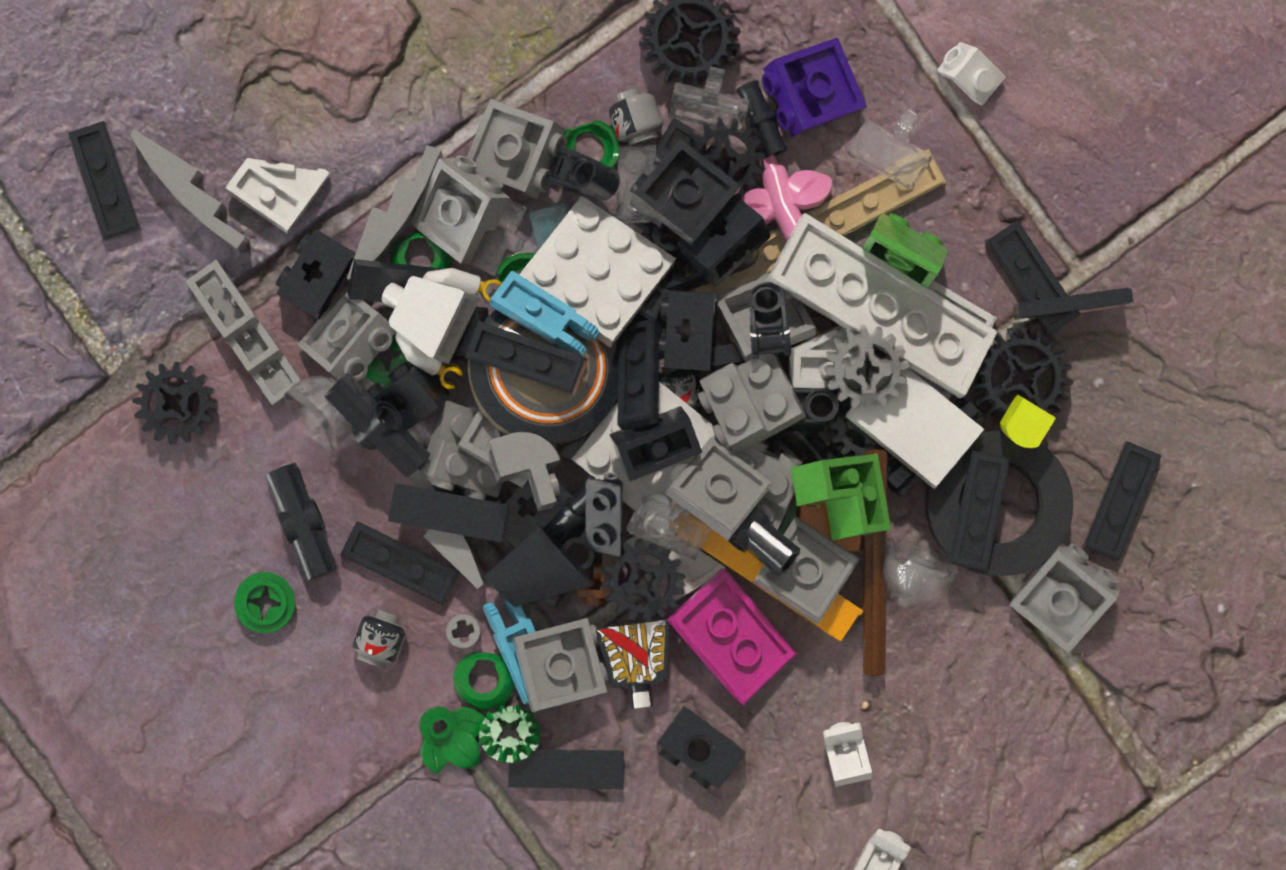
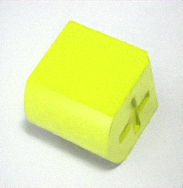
[1000,395,1056,448]

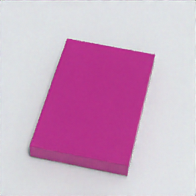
[667,568,798,705]

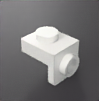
[937,42,1006,106]
[823,722,873,787]
[853,829,911,870]

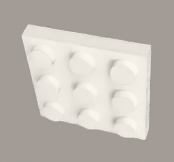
[519,196,676,348]
[572,382,730,532]

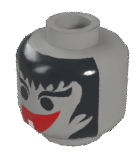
[609,88,663,147]
[659,367,703,413]
[352,609,407,669]

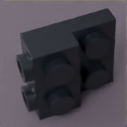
[630,139,741,246]

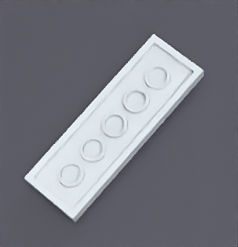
[767,213,997,399]

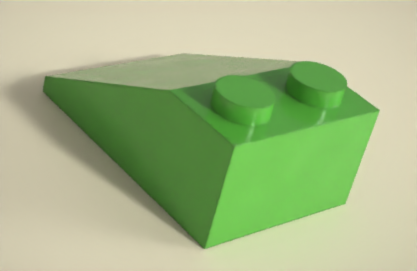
[862,213,948,288]

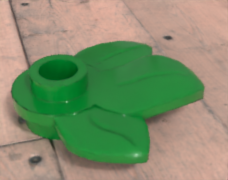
[419,706,486,774]

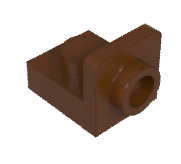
[576,553,614,606]

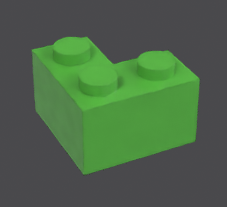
[791,454,891,540]

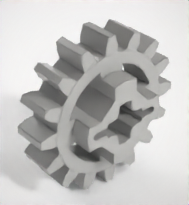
[824,325,909,410]

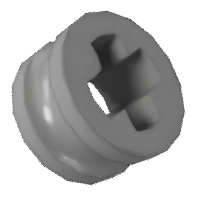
[446,614,481,648]

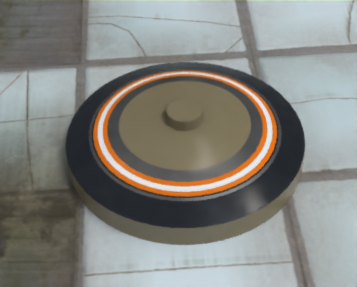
[468,309,619,446]

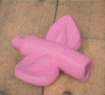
[740,155,832,243]

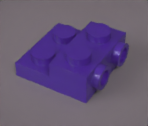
[762,37,867,138]

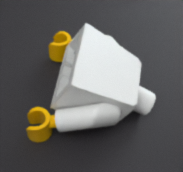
[382,268,502,389]

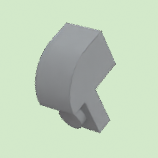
[486,432,560,512]

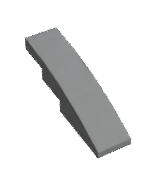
[130,129,250,253]
[347,145,443,281]
[185,260,307,410]
[407,469,485,589]

